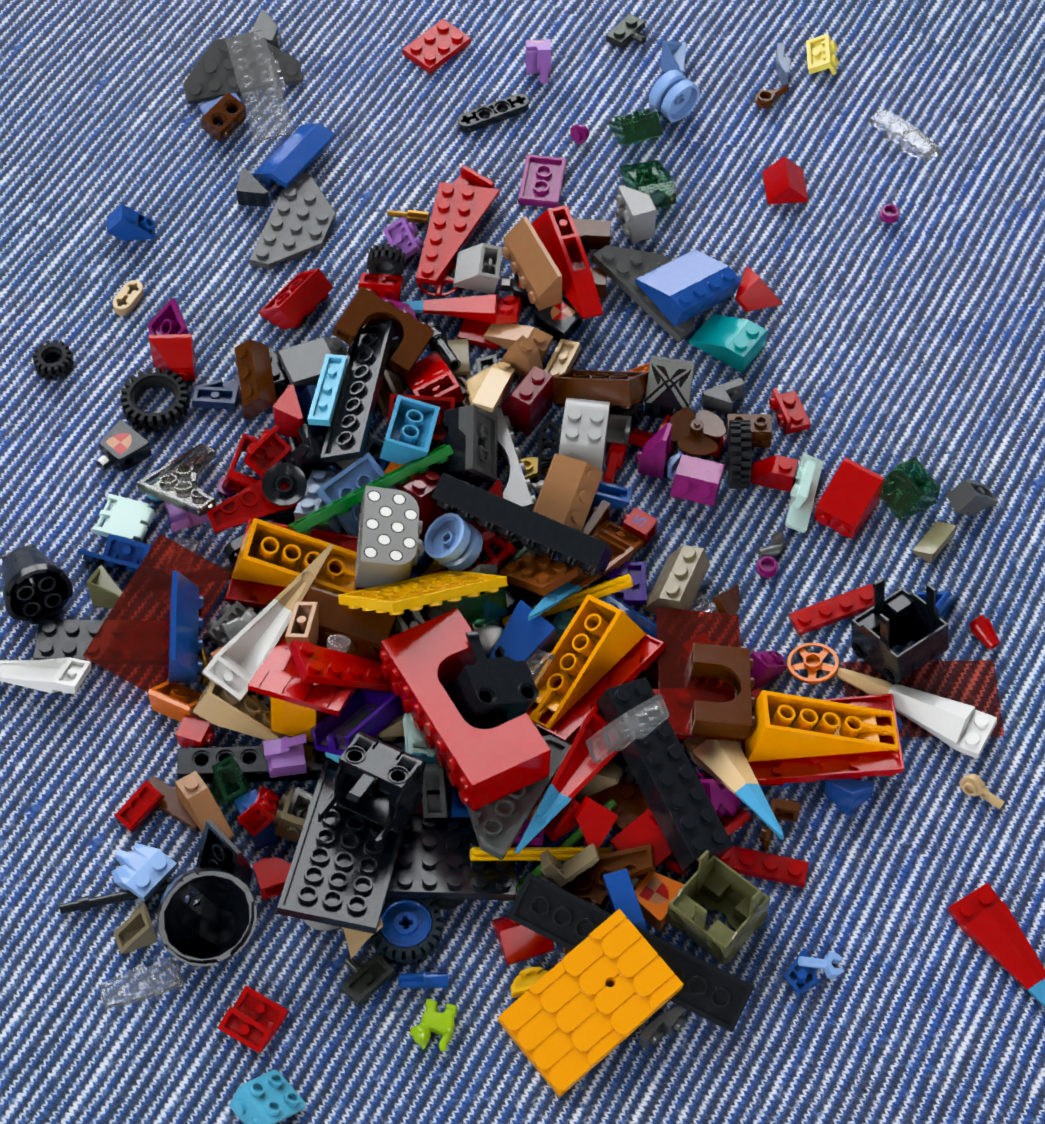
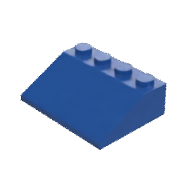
[635,249,742,327]
[168,571,203,683]

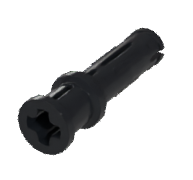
[428,322,461,371]

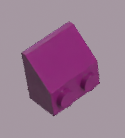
[670,454,725,508]

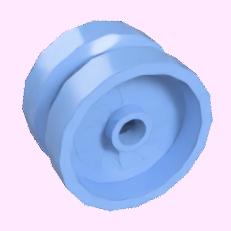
[649,69,700,122]
[424,513,483,571]

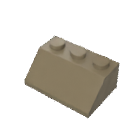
[644,545,710,618]

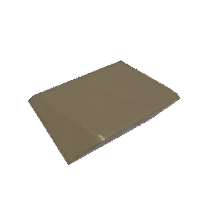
[912,521,957,564]

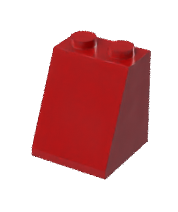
[814,457,884,539]

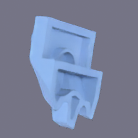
[111,843,178,902]

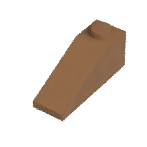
[483,324,553,362]
[175,771,235,840]

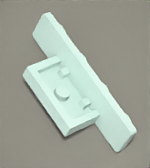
[785,454,823,533]

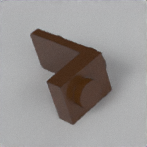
[760,798,801,851]

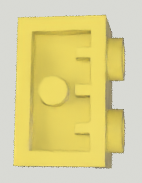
[806,34,839,75]

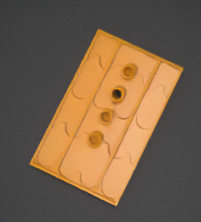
[498,909,684,1098]

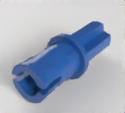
[398,970,448,990]

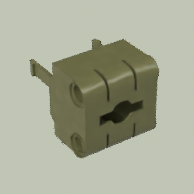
[666,850,770,965]

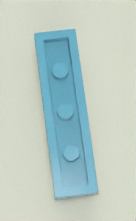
[307,354,348,426]

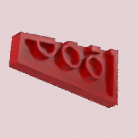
[207,477,299,534]

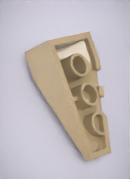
[465,362,516,412]
[193,680,289,741]

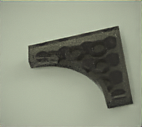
[137,444,217,516]

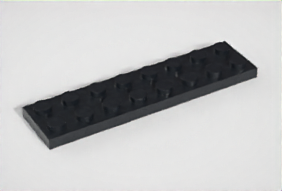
[320,320,396,464]

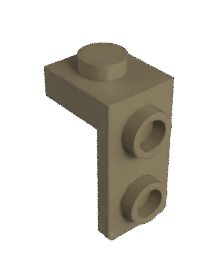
[273,787,305,843]
[540,843,600,887]

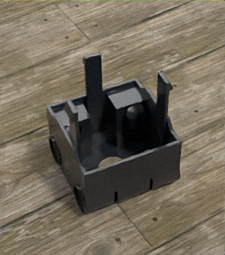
[851,578,949,685]
[447,631,539,729]
[318,731,426,849]

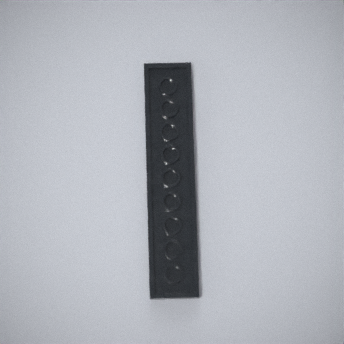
[507,872,755,1032]

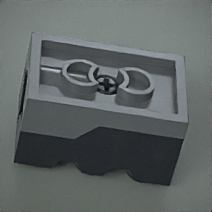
[442,405,498,485]

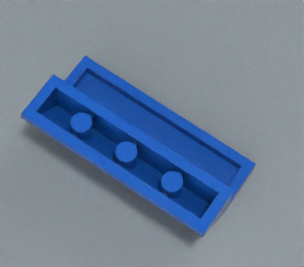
[253,123,335,189]

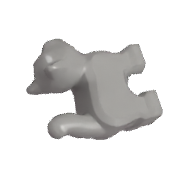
[212,608,258,646]

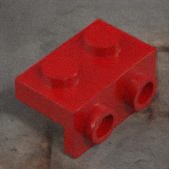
[243,425,292,477]

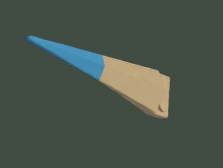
[683,735,784,840]

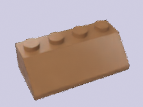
[502,216,562,311]
[533,454,604,531]

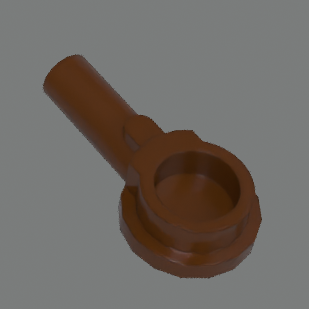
[755,85,789,108]

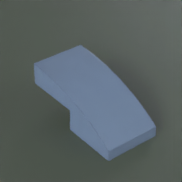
[775,43,791,86]

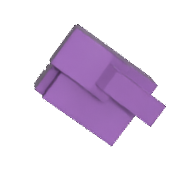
[526,39,551,83]
[164,489,209,533]
[263,734,307,778]

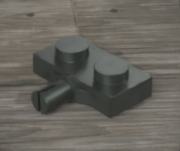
[606,14,647,48]
[341,954,395,1007]

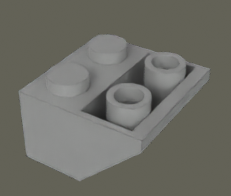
[615,185,656,243]
[453,243,502,294]

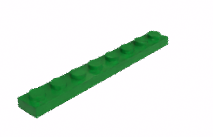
[287,444,454,535]

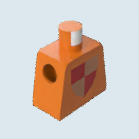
[631,871,684,931]

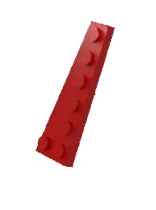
[289,640,393,692]

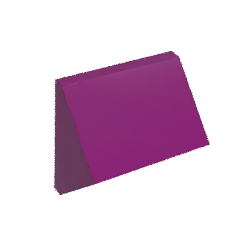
[147,298,189,335]

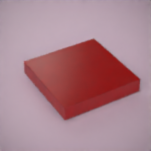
[457,318,500,350]

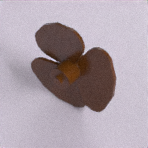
[669,408,726,456]

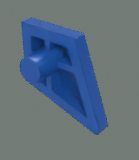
[783,948,819,997]

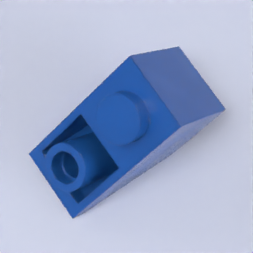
[107,204,155,241]

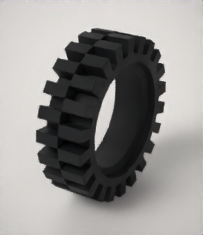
[120,368,190,433]
[728,420,751,489]

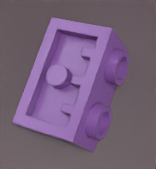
[383,217,424,259]

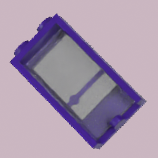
[310,688,403,756]

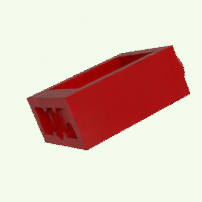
[222,433,259,493]

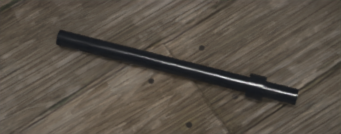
[59,881,172,914]

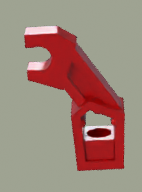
[603,442,627,484]

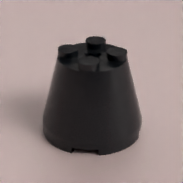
[1,544,73,625]

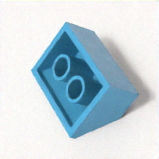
[380,395,440,464]

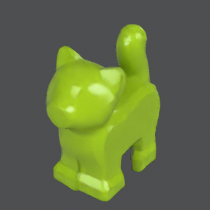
[410,999,458,1052]

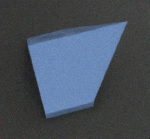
[661,41,686,75]

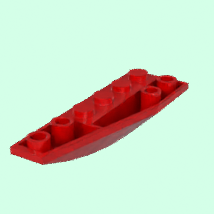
[531,205,603,319]

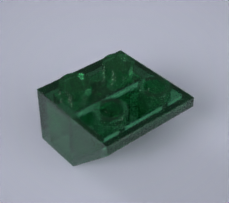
[609,108,663,146]
[880,457,941,521]

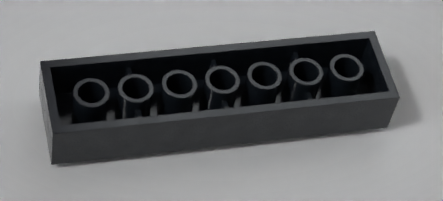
[431,473,614,577]
[596,677,733,871]

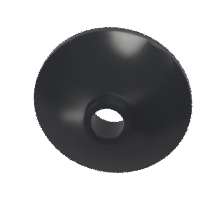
[262,463,307,506]

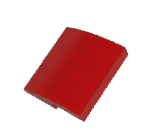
[217,986,290,1053]

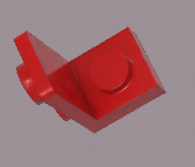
[237,786,279,837]

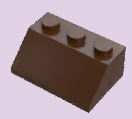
[235,339,277,420]

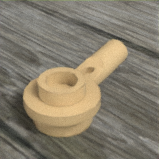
[959,774,1005,810]

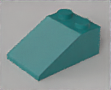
[689,314,767,373]

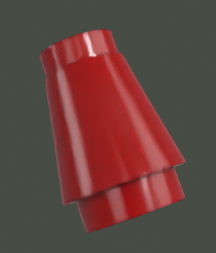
[969,615,1001,650]

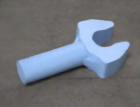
[798,951,844,979]

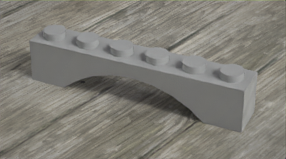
[487,408,536,511]

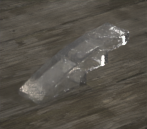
[870,109,942,162]
[585,694,670,763]

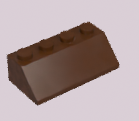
[553,370,649,409]
[304,586,398,662]

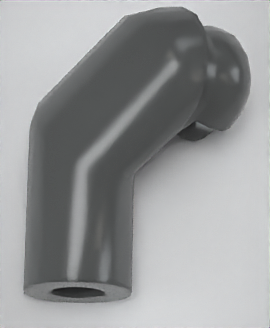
[758,532,785,559]

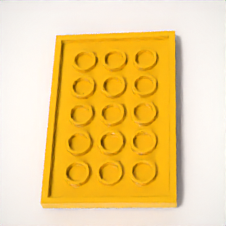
[338,570,508,615]

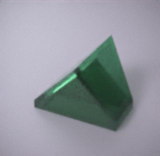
[211,755,251,807]

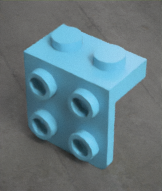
[229,1070,306,1124]

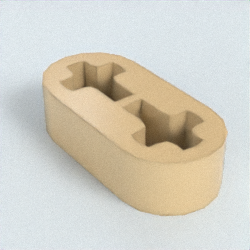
[113,280,144,316]

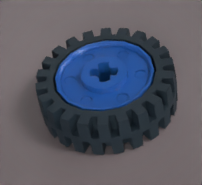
[371,897,443,966]

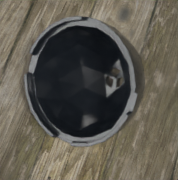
[157,867,257,967]

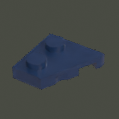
[192,375,239,410]

